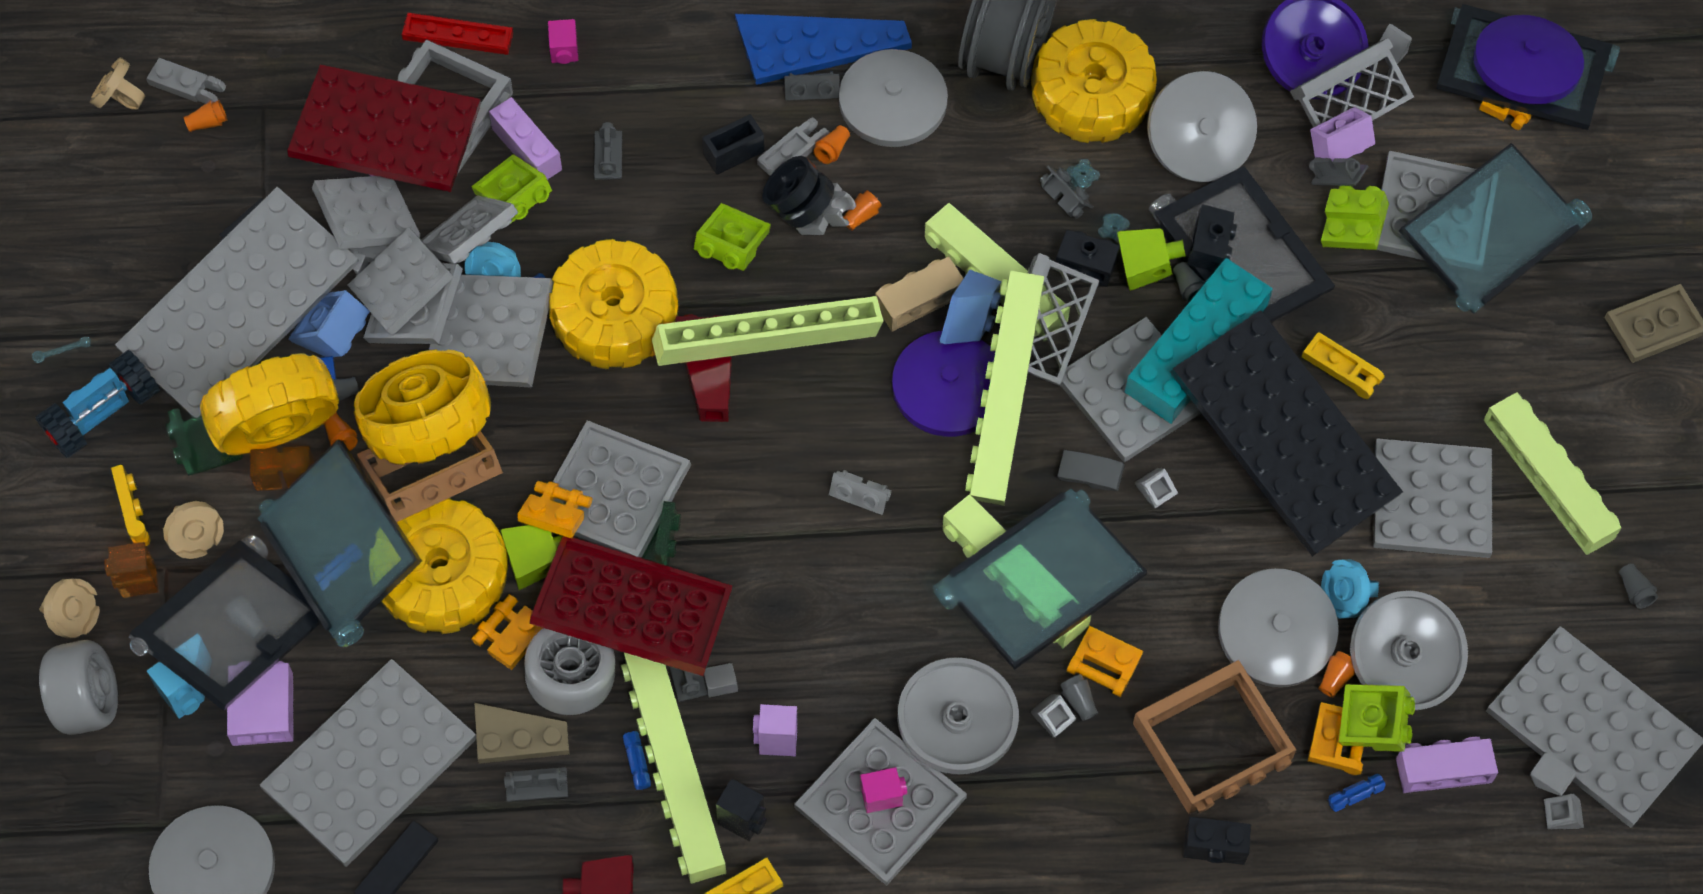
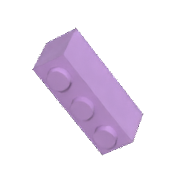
[489,97,562,180]
[1396,737,1498,793]

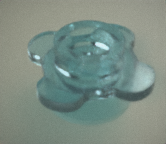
[1067,159,1100,189]
[1098,213,1130,242]

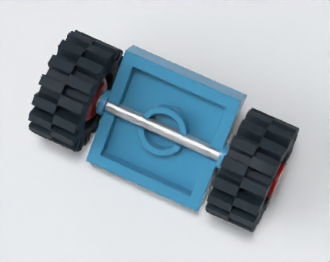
[35,350,160,458]

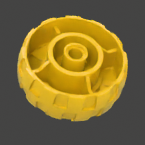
[1031,19,1157,143]
[549,239,679,369]
[354,349,491,465]
[200,353,339,455]
[370,498,508,634]

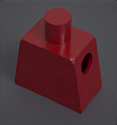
[563,855,634,894]

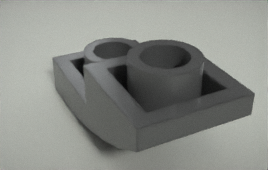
[1057,450,1125,491]

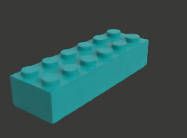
[1125,258,1273,424]

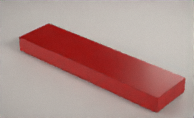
[402,13,514,55]

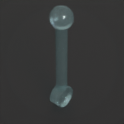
[32,336,91,363]

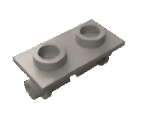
[829,470,892,515]

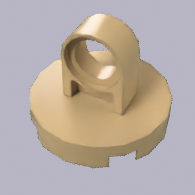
[90,57,145,110]
[163,501,224,559]
[39,578,100,638]

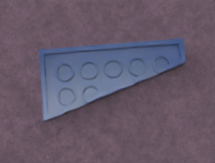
[735,14,912,85]

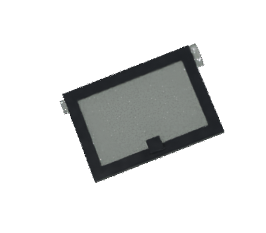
[1149,166,1335,323]
[129,535,321,711]

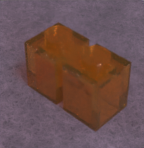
[250,446,314,491]
[104,542,159,598]

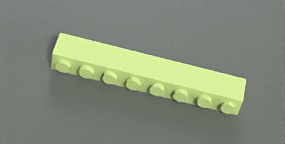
[965,270,1044,505]
[652,296,883,366]
[621,653,726,884]

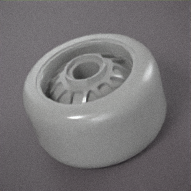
[524,628,615,715]
[39,640,118,735]

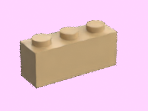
[876,256,964,332]

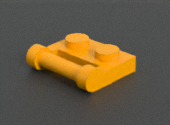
[1066,626,1143,697]
[1307,702,1364,775]

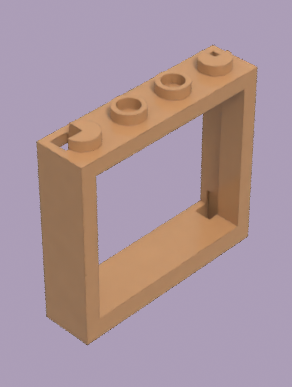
[357,431,503,522]
[1133,660,1296,814]

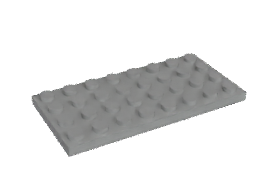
[115,187,359,422]

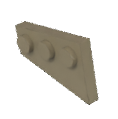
[474,703,570,764]

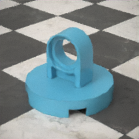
[465,242,521,277]
[1321,559,1379,618]

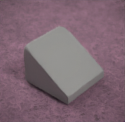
[1380,24,1412,64]
[1135,468,1178,508]
[704,663,738,697]
[1031,694,1076,737]
[1531,752,1577,796]
[1544,794,1584,829]

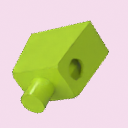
[1117,228,1186,291]
[500,525,562,590]

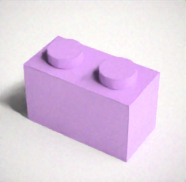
[1310,107,1375,162]
[753,704,797,756]

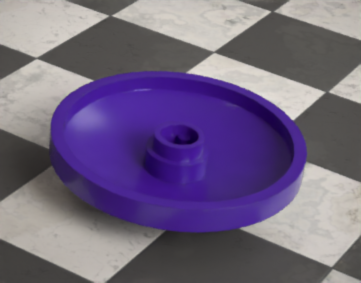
[1262,0,1368,99]
[1474,15,1584,104]
[892,331,995,437]

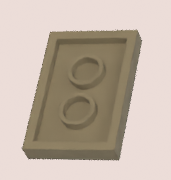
[1605,284,1703,363]

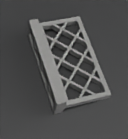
[1290,38,1414,128]
[1027,253,1099,386]

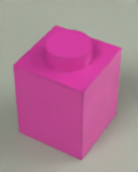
[548,19,579,64]
[860,767,907,813]

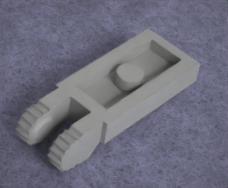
[146,58,226,104]
[757,117,830,176]

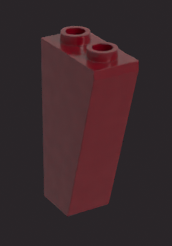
[675,314,732,422]

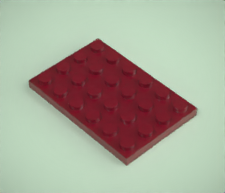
[287,64,481,192]
[529,536,733,676]

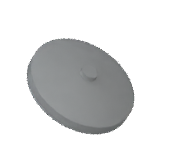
[839,49,948,147]
[1147,71,1257,182]
[1218,568,1338,687]
[1350,591,1468,711]
[897,658,1019,774]
[149,806,275,894]

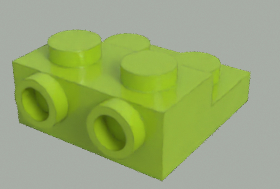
[471,154,552,224]
[1321,186,1389,250]
[694,203,771,271]
[1339,684,1415,752]

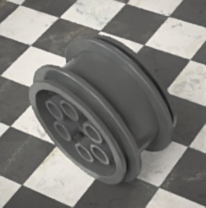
[958,0,1057,91]

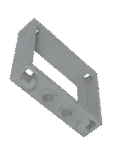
[397,40,513,174]

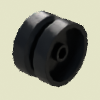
[762,156,834,228]

